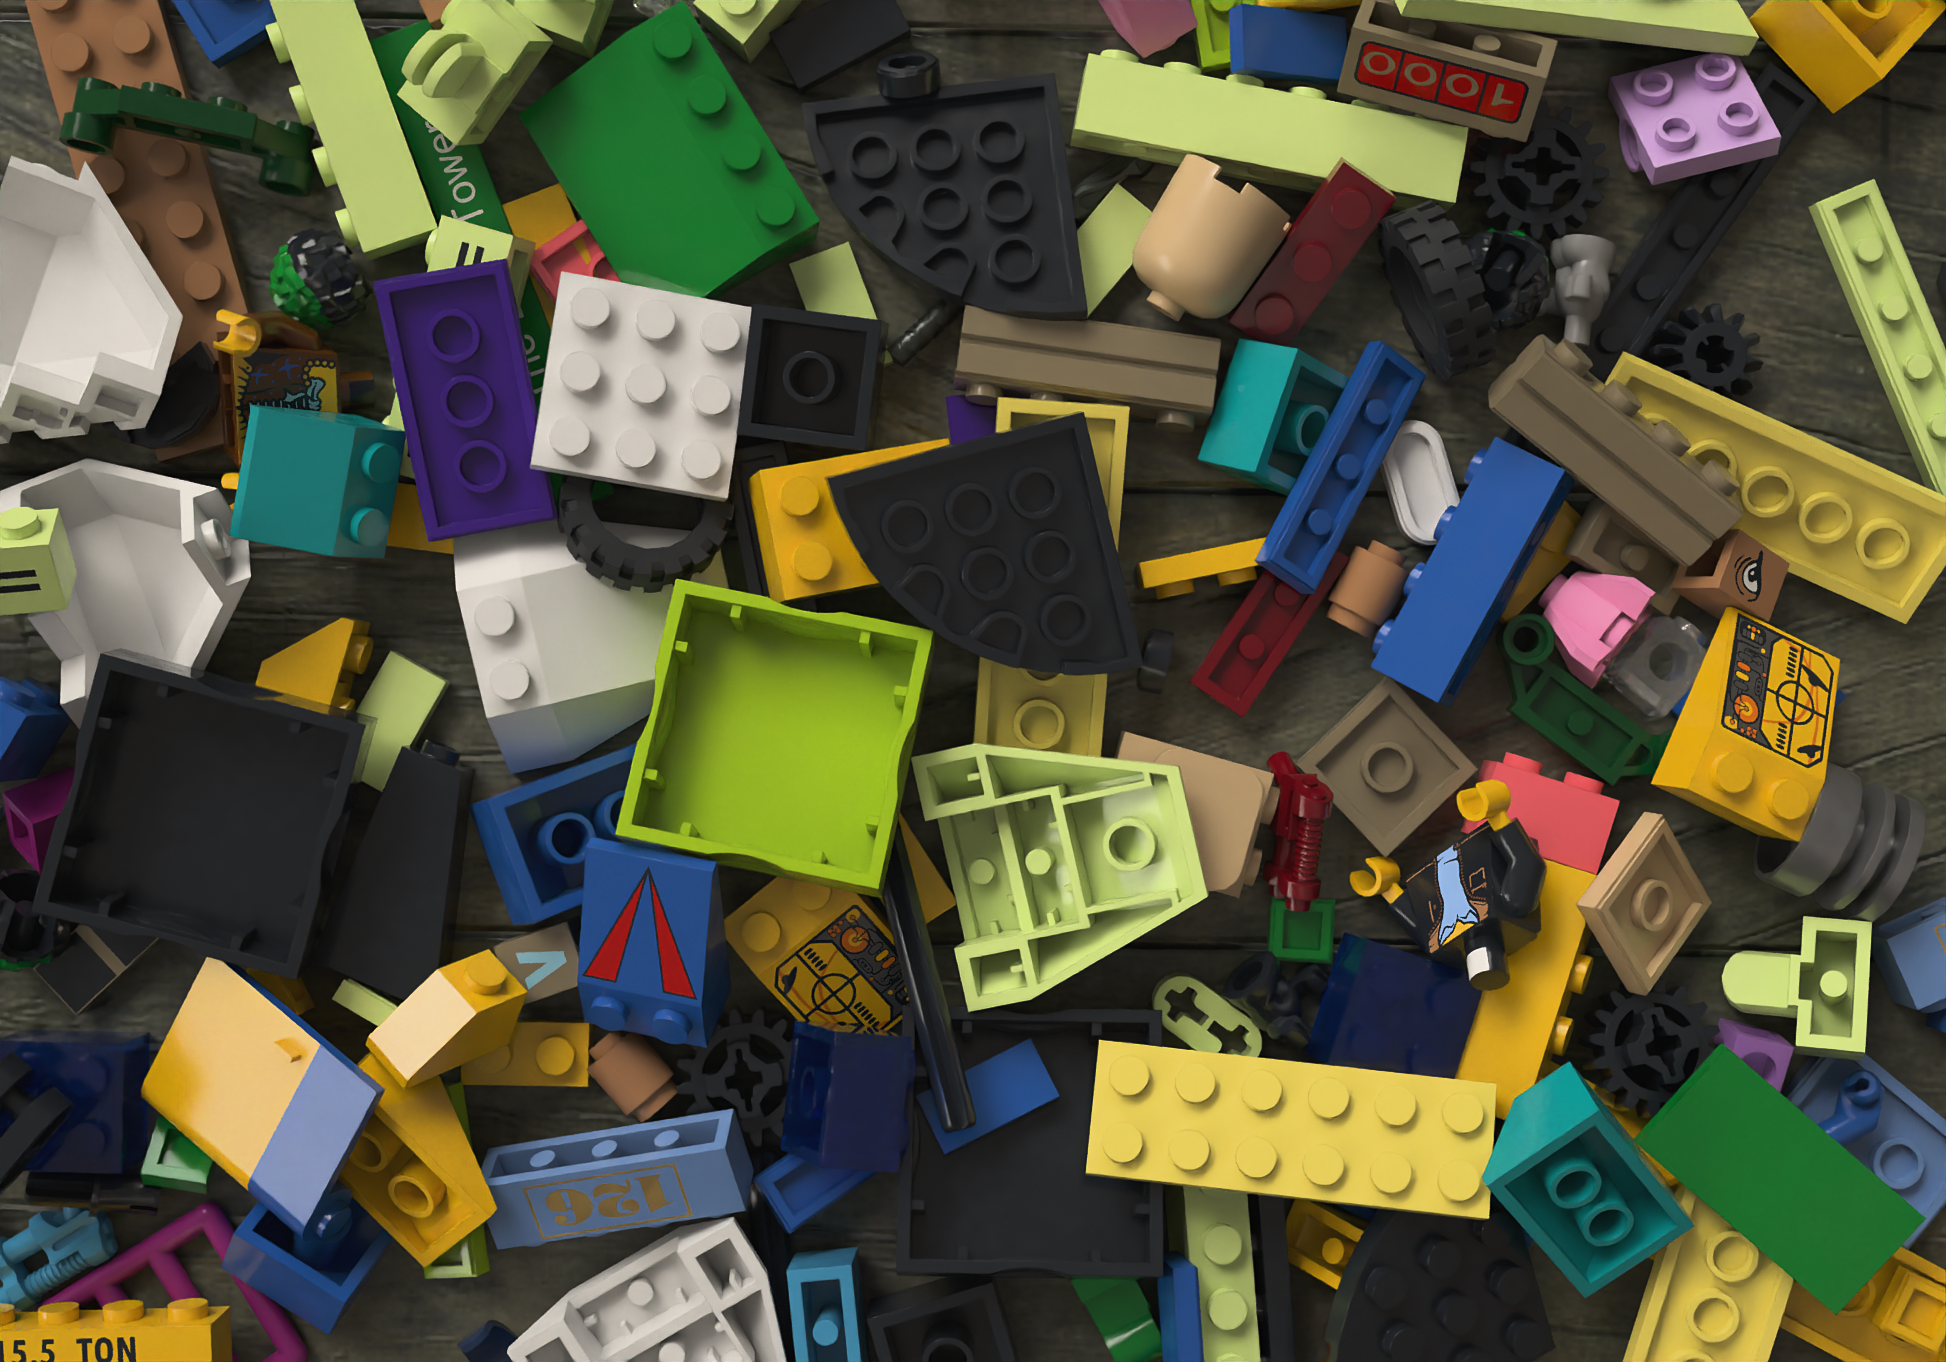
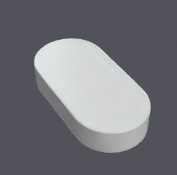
[1380,420,1460,546]

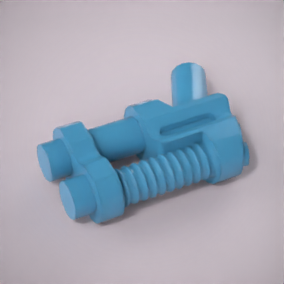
[0,1165,118,1310]

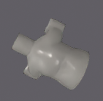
[1536,234,1617,350]

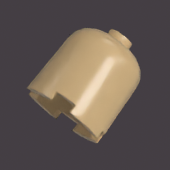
[1133,154,1292,321]

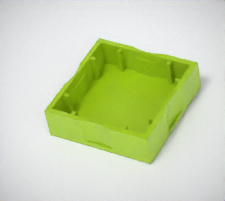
[615,579,935,898]

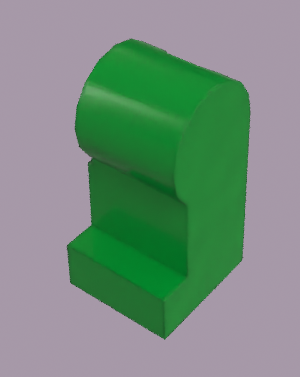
[1070,1279,1162,1362]

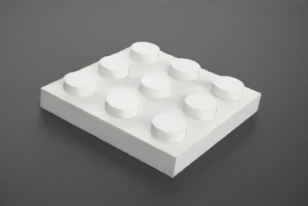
[530,271,752,502]

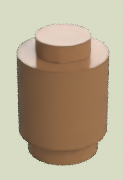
[1325,540,1410,640]
[586,1030,678,1123]

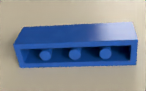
[1370,436,1575,708]

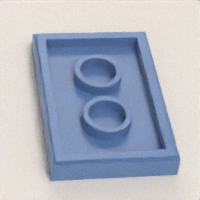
[1781,1054,1946,1250]

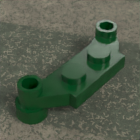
[59,77,315,197]
[1496,614,1674,786]

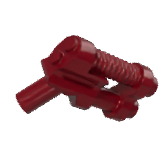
[1262,751,1334,912]

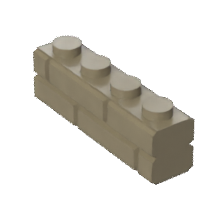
[953,304,1221,433]
[1488,334,1743,567]

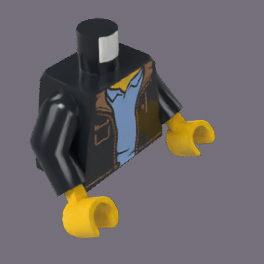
[1349,779,1547,991]

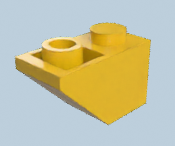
[255,617,373,711]

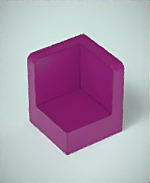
[3,767,76,875]

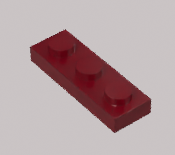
[1228,157,1397,347]
[1188,550,1350,718]

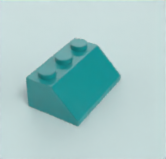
[1482,1061,1695,1298]

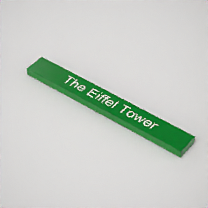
[369,19,616,512]

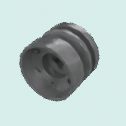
[1753,761,1926,922]

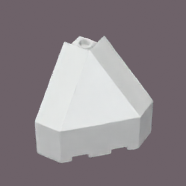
[0,156,183,444]
[0,458,251,729]

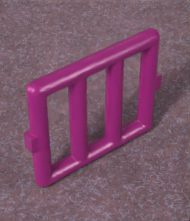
[34,1201,308,1362]

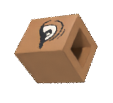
[1670,529,1790,622]

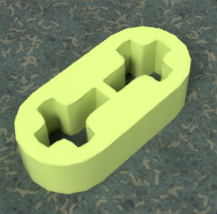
[1152,972,1262,1057]

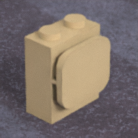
[1113,730,1280,898]

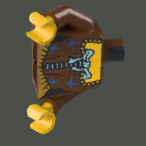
[213,309,376,511]

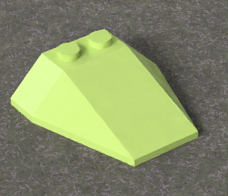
[911,743,1209,1012]

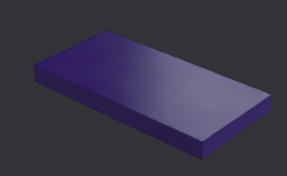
[373,259,559,542]

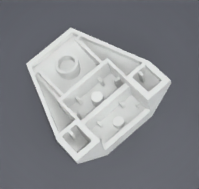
[453,519,730,774]
[507,1216,787,1362]

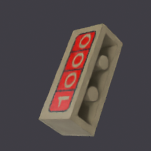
[1337,0,1558,142]

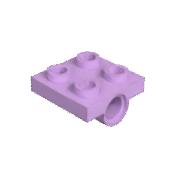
[1608,52,1781,186]

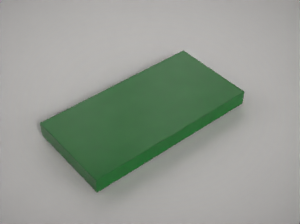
[1633,1042,1926,1315]

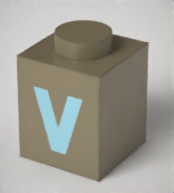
[493,916,581,1005]

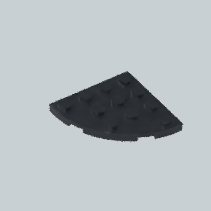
[801,73,1088,321]
[824,411,1144,676]
[1324,1131,1556,1362]

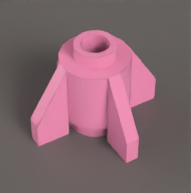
[1538,570,1656,689]

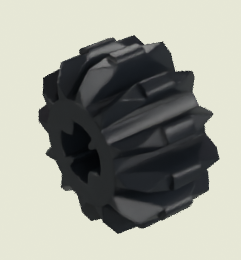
[1648,303,1764,400]

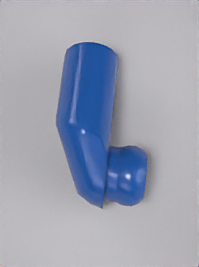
[1817,1069,1883,1147]

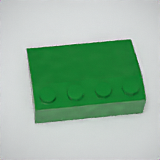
[519,0,820,300]

